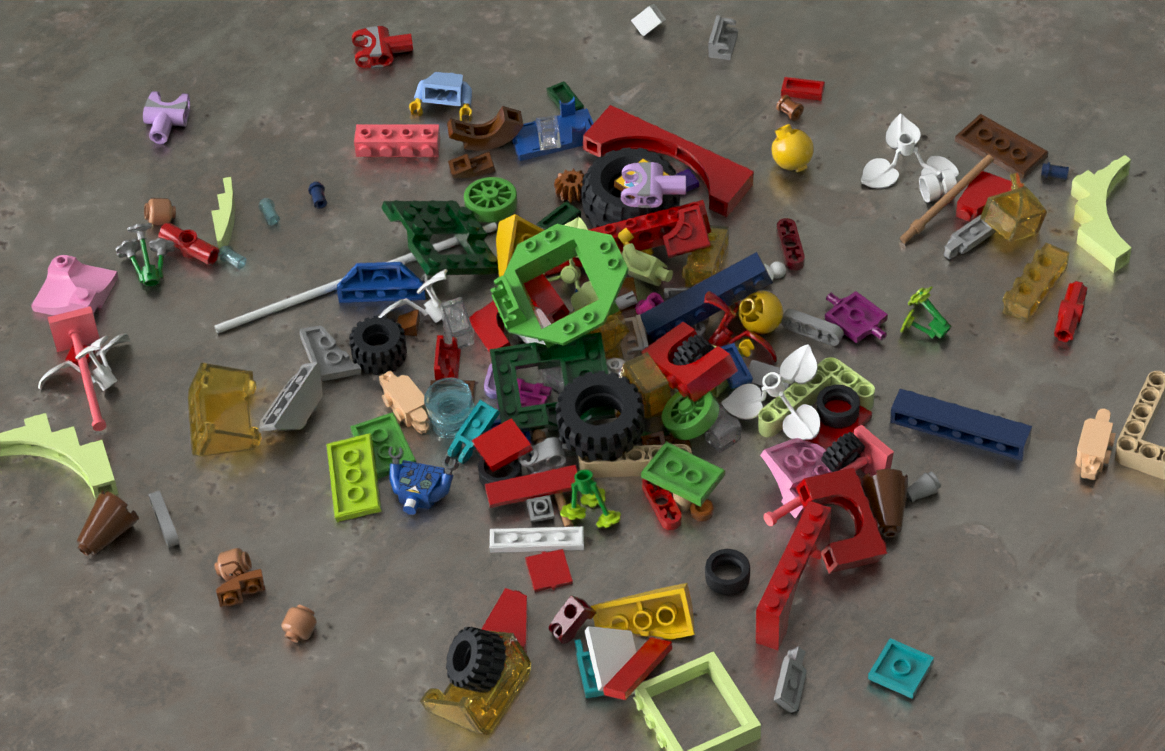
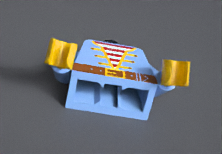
[409,72,472,121]

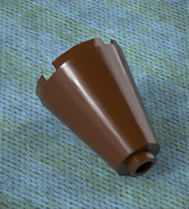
[861,469,908,537]
[76,490,139,556]

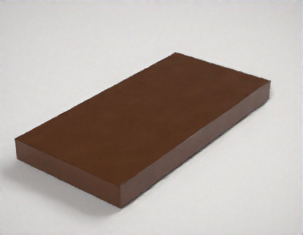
[955,114,1049,180]

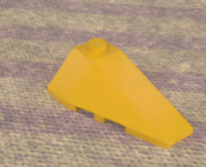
[496,214,544,277]
[591,583,695,639]

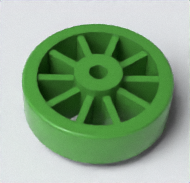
[464,177,518,223]
[662,391,719,440]

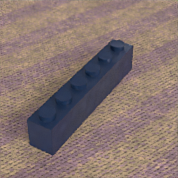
[640,252,773,343]
[890,389,1032,461]

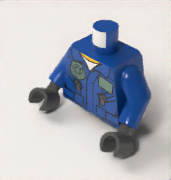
[388,446,459,515]

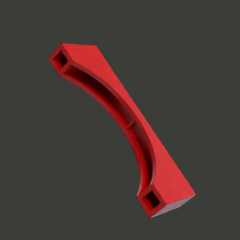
[583,105,754,217]

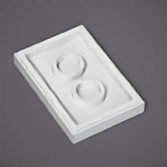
[585,626,644,694]

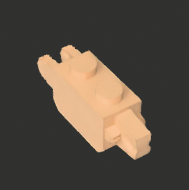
[379,371,430,434]
[1075,409,1116,480]

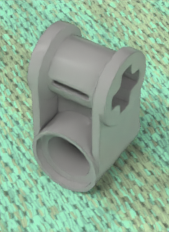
[519,437,566,475]

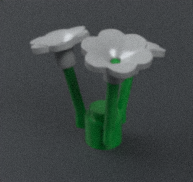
[116,223,176,287]

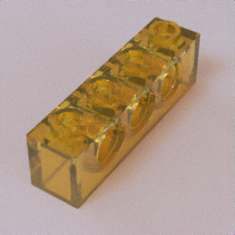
[682,225,729,288]
[1002,243,1070,323]

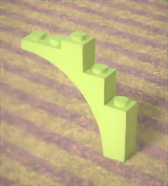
[1071,155,1132,273]
[0,413,118,500]

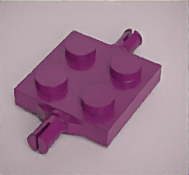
[825,291,888,343]

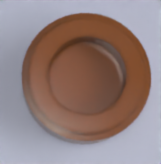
[690,499,714,521]

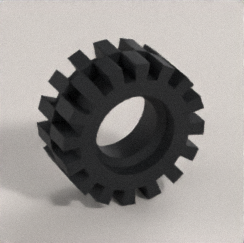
[673,335,715,365]
[821,432,865,472]

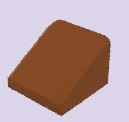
[397,310,420,336]

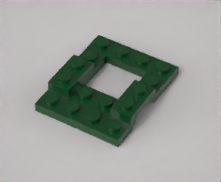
[381,200,499,276]
[489,332,616,432]

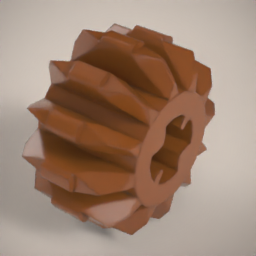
[554,168,585,204]

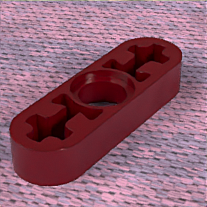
[776,218,805,271]

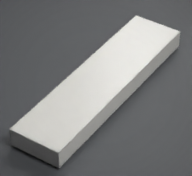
[489,526,584,553]

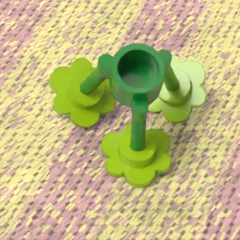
[900,286,952,339]
[560,470,621,528]

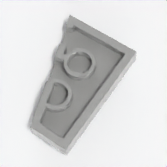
[300,325,361,382]

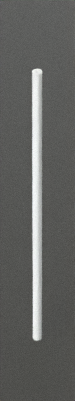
[215,222,497,334]

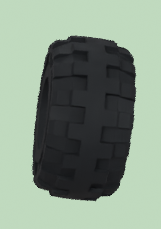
[582,147,680,228]

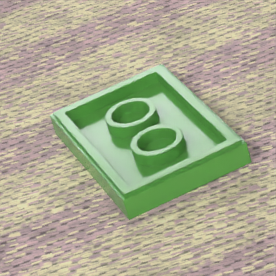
[350,412,416,479]
[641,442,725,507]

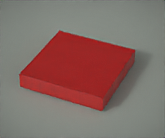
[472,418,533,472]

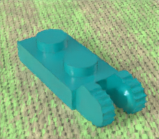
[447,400,500,464]
[575,639,604,699]

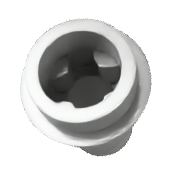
[907,472,941,502]

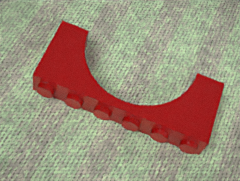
[756,501,831,650]

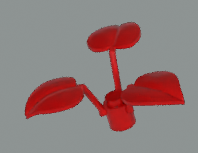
[704,291,777,363]

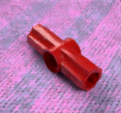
[158,223,220,265]
[1054,281,1088,342]

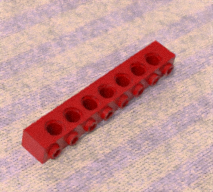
[545,200,712,276]

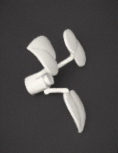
[861,114,959,189]
[379,269,449,323]
[38,333,130,391]
[721,344,820,440]

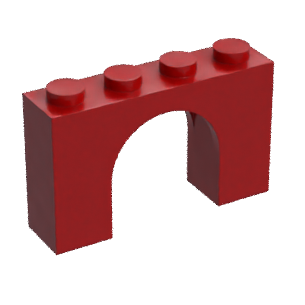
[467,274,571,352]
[641,322,738,402]
[796,467,887,574]

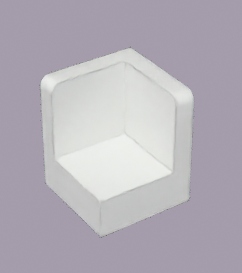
[631,4,666,36]

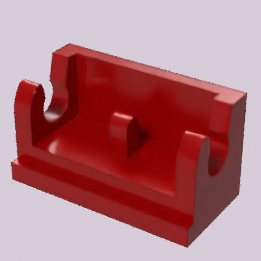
[434,335,461,380]

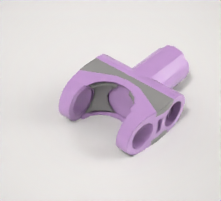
[143,91,190,144]
[621,162,686,208]

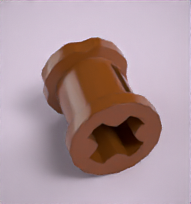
[776,95,804,121]

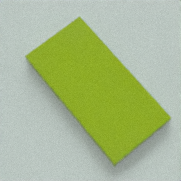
[326,433,382,522]

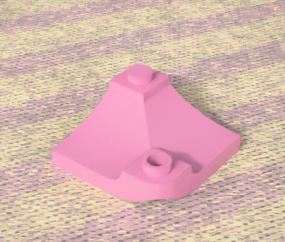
[31,255,118,316]
[760,438,831,519]

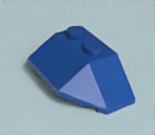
[337,262,426,303]

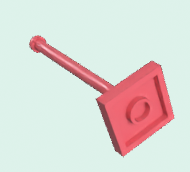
[48,306,106,431]
[764,424,894,526]

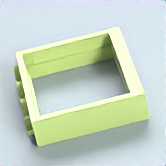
[633,651,761,751]

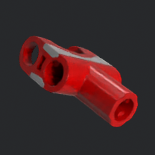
[352,26,413,68]

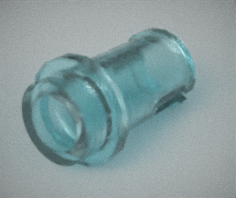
[258,198,280,225]
[218,246,246,269]

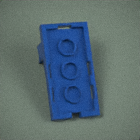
[511,97,594,161]

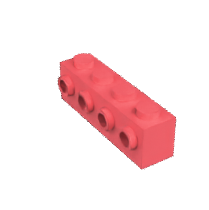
[354,124,441,157]

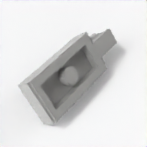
[944,215,997,259]
[774,646,807,713]

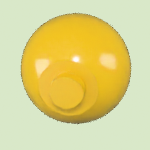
[771,124,814,172]
[739,290,783,335]

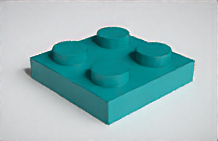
[868,638,934,699]

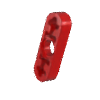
[642,478,682,530]

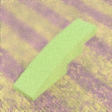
[211,177,235,256]

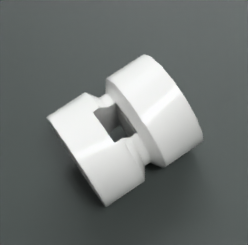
[919,169,957,203]

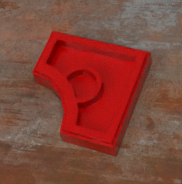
[663,204,711,258]

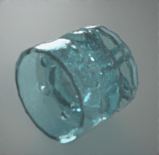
[424,378,475,439]

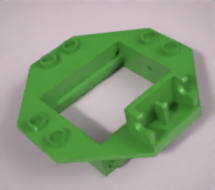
[490,224,629,348]

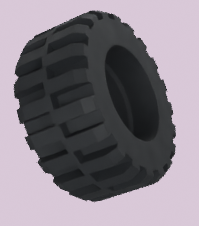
[556,371,645,461]

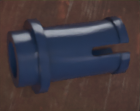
[1041,162,1069,180]
[308,181,327,209]

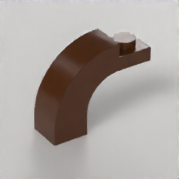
[447,106,524,151]

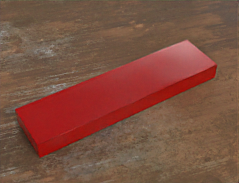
[485,465,577,508]
[603,637,673,700]

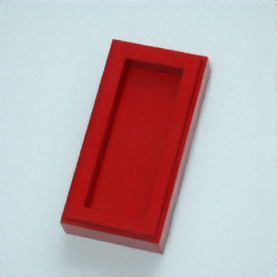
[781,77,825,101]

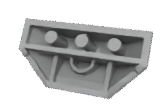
[259,362,323,432]

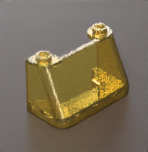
[188,363,261,457]
[420,631,531,735]

